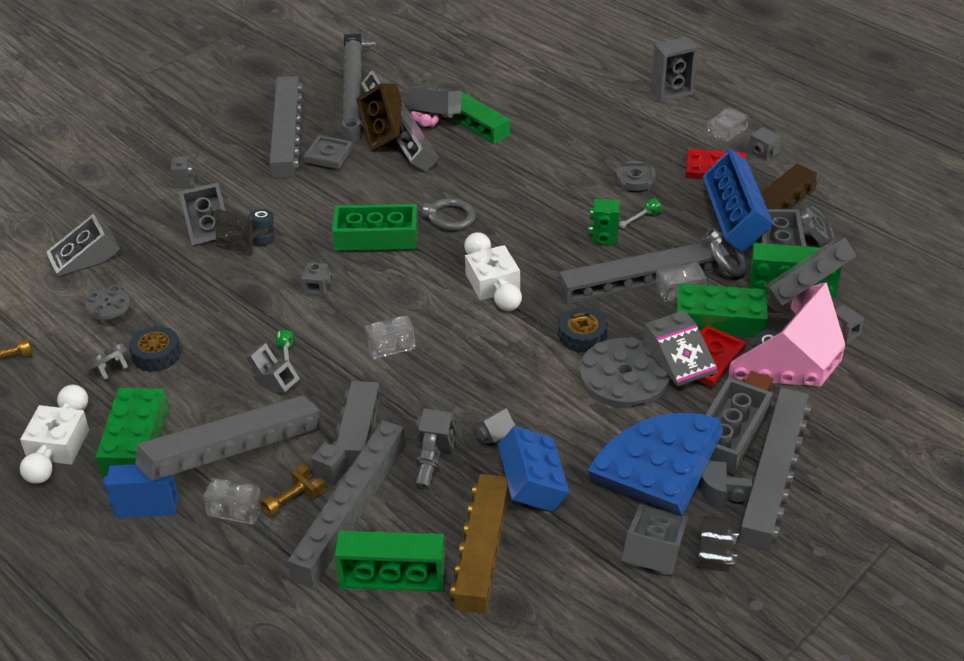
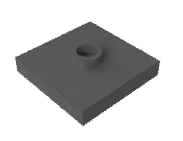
[303,135,354,169]

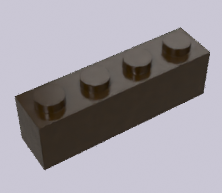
[761,163,817,209]

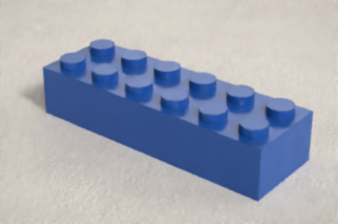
[703,148,773,252]

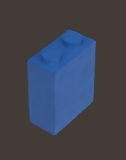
[104,465,178,518]

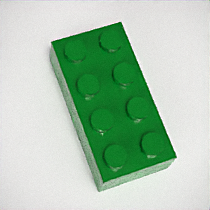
[332,204,418,251]
[749,243,842,299]
[676,283,768,338]
[96,388,169,477]
[335,531,446,592]

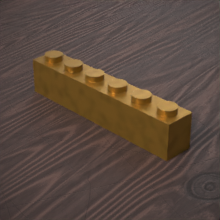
[450,474,509,614]

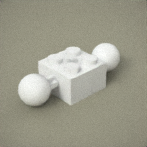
[464,232,522,311]
[20,385,89,484]

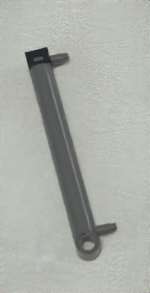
[342,34,376,143]

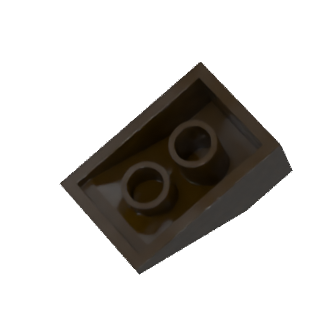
[356,83,402,151]

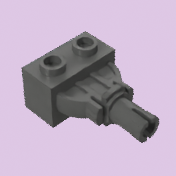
[415,408,457,490]

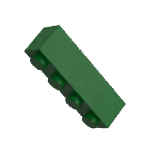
[449,92,510,144]

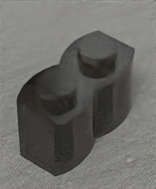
[698,516,738,572]

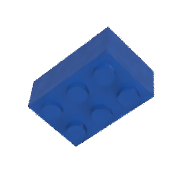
[498,426,570,512]

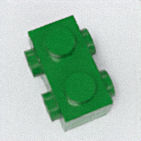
[589,199,619,245]

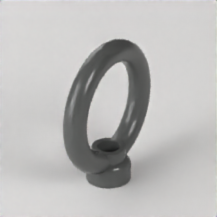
[422,198,476,230]

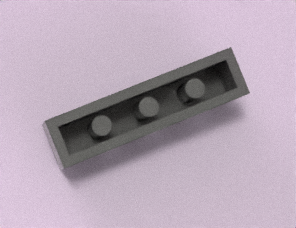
[764,237,857,306]
[333,381,381,466]

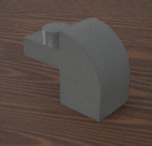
[246,343,300,393]
[699,461,752,508]

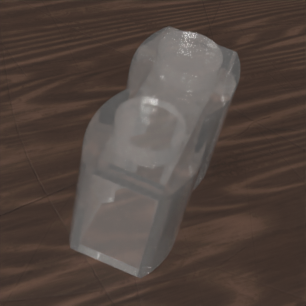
[707,107,749,142]

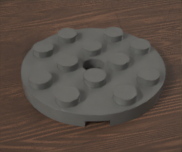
[579,337,671,408]

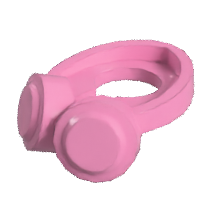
[411,111,439,127]

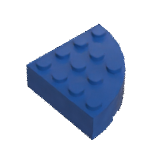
[587,413,723,516]

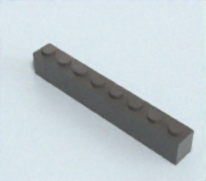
[361,70,439,172]
[270,76,303,178]
[559,242,729,304]
[739,388,812,550]
[135,395,320,481]
[288,420,405,589]

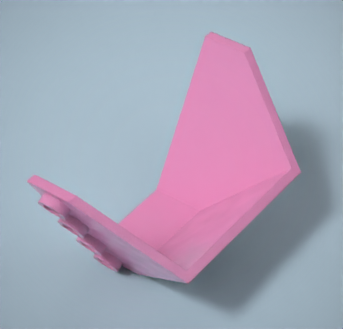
[728,283,845,386]

